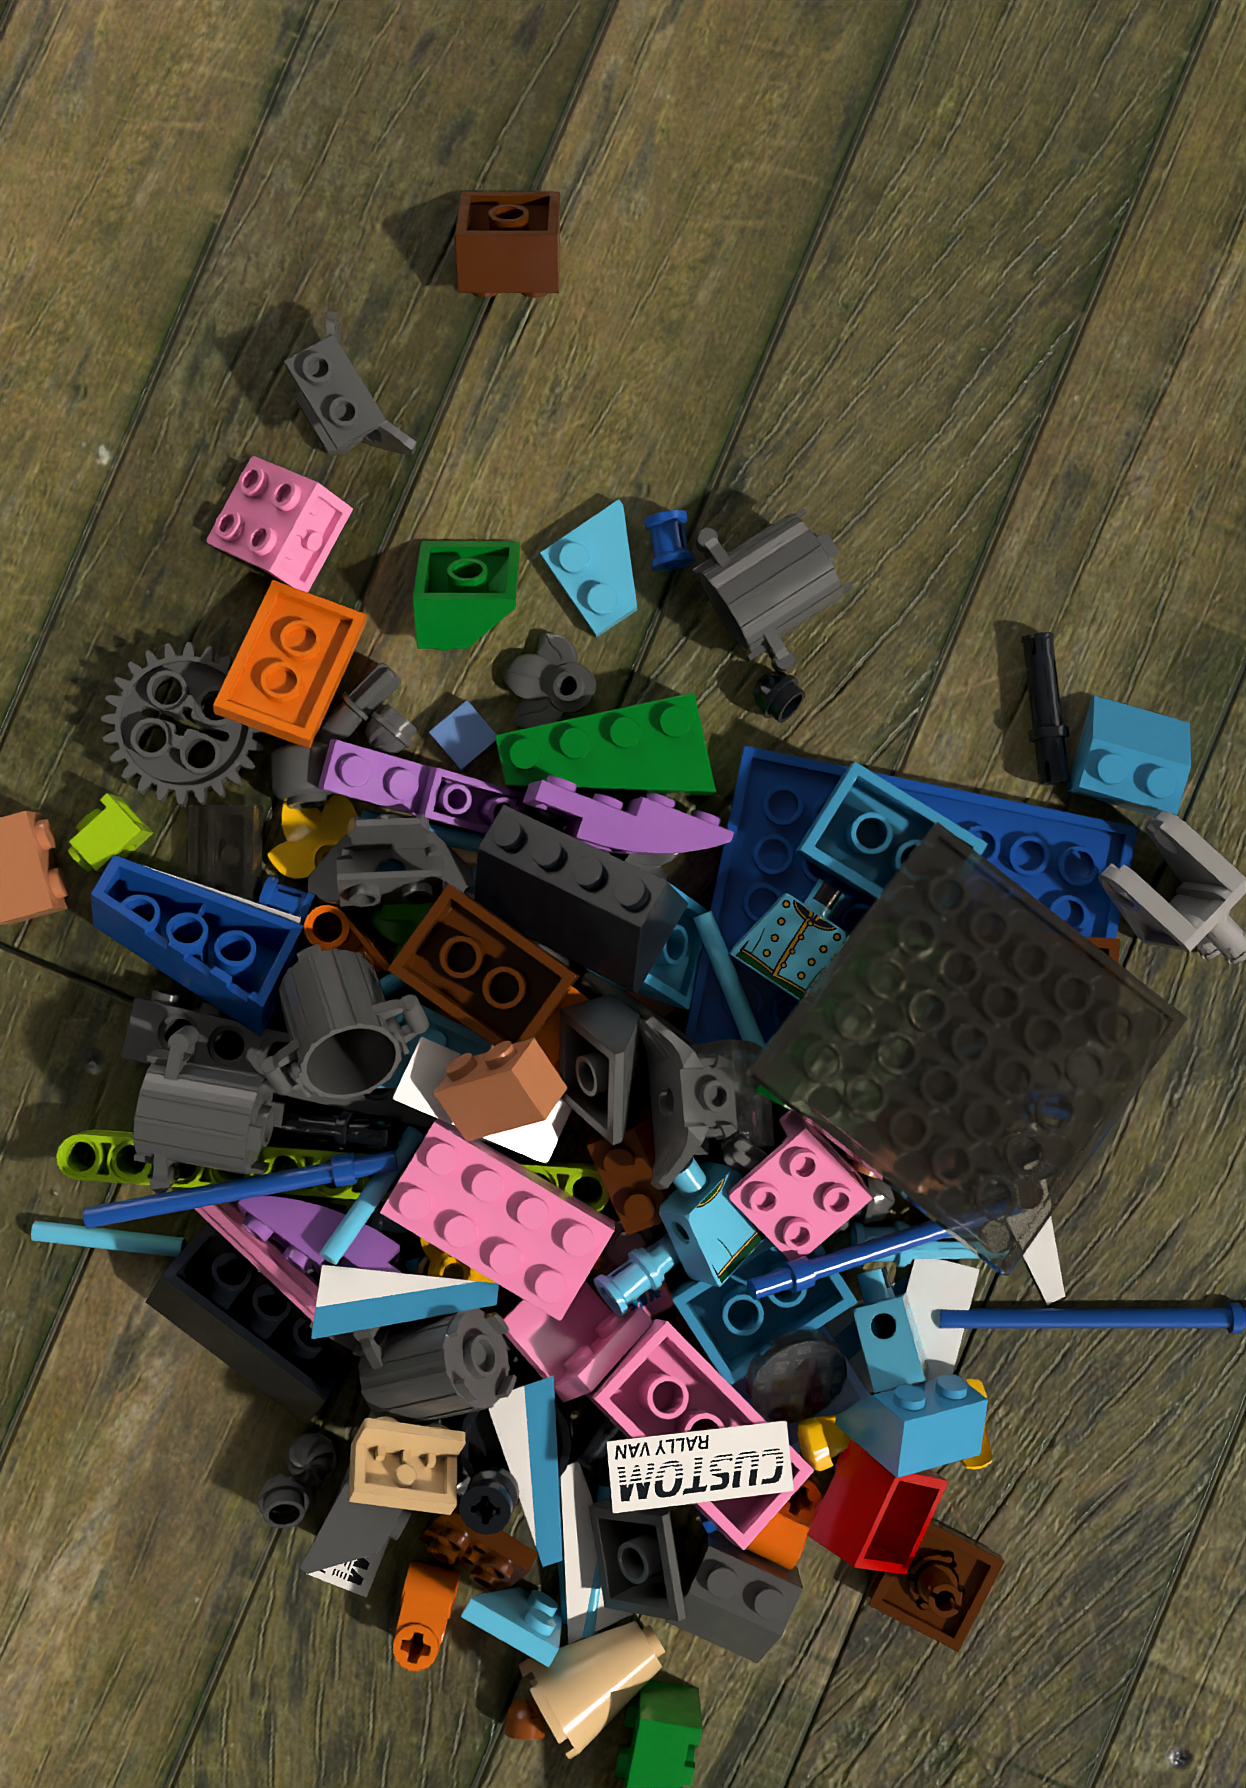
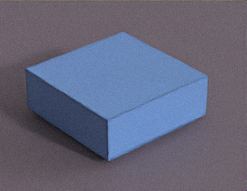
[429,700,497,771]

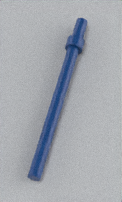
[83,1150,398,1228]
[747,1193,1027,1300]

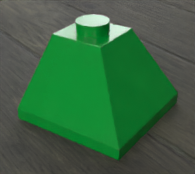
[413,541,520,651]

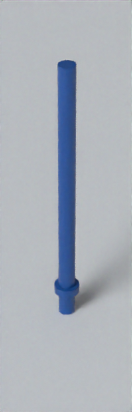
[939,1303,1246,1334]

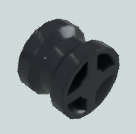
[459,1466,520,1535]

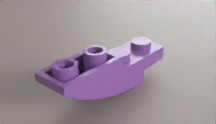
[318,739,526,835]
[523,776,734,855]
[237,1196,401,1275]

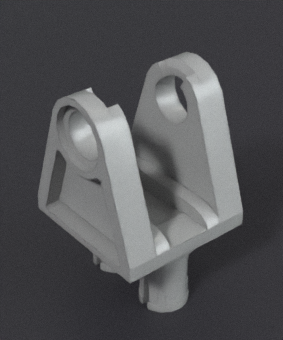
[1098,810,1246,965]

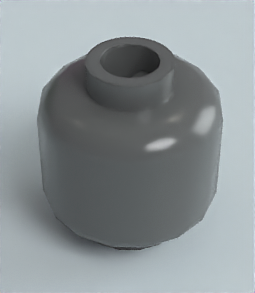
[269,739,334,809]

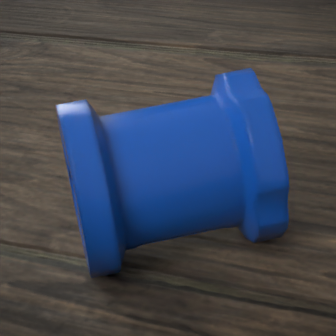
[644,510,696,571]
[258,875,318,932]

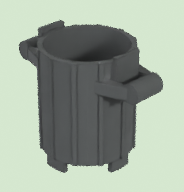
[691,508,853,672]
[261,944,430,1100]
[133,1025,285,1194]
[353,1308,516,1431]

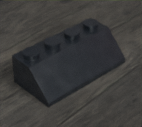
[474,805,688,994]
[145,1222,358,1425]

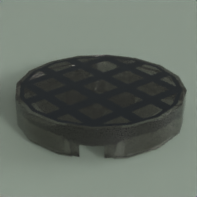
[745,1329,847,1423]

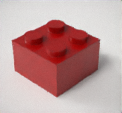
[807,1440,949,1575]

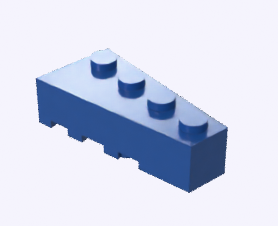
[91,855,304,1037]

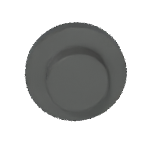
[605,1220,655,1266]

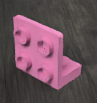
[207,456,353,593]
[728,1110,873,1260]
[503,1281,653,1403]

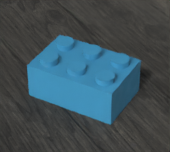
[795,762,988,932]
[670,1237,858,1385]

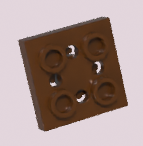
[418,1500,538,1592]
[866,1519,1005,1652]

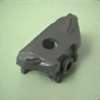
[284,311,417,457]
[308,814,474,907]
[638,1016,738,1190]

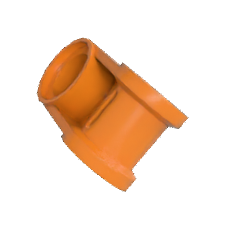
[304,904,392,975]
[746,1471,821,1570]
[393,1560,461,1671]

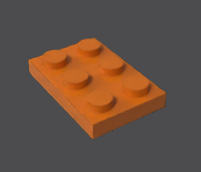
[213,580,367,749]

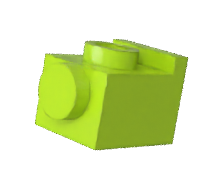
[68,793,153,872]

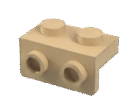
[348,1417,465,1515]

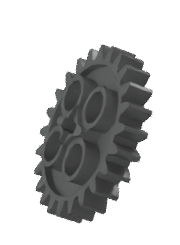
[101,642,267,807]

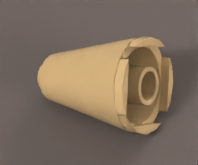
[519,1621,665,1759]

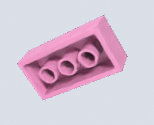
[380,1119,615,1321]
[585,1319,814,1550]

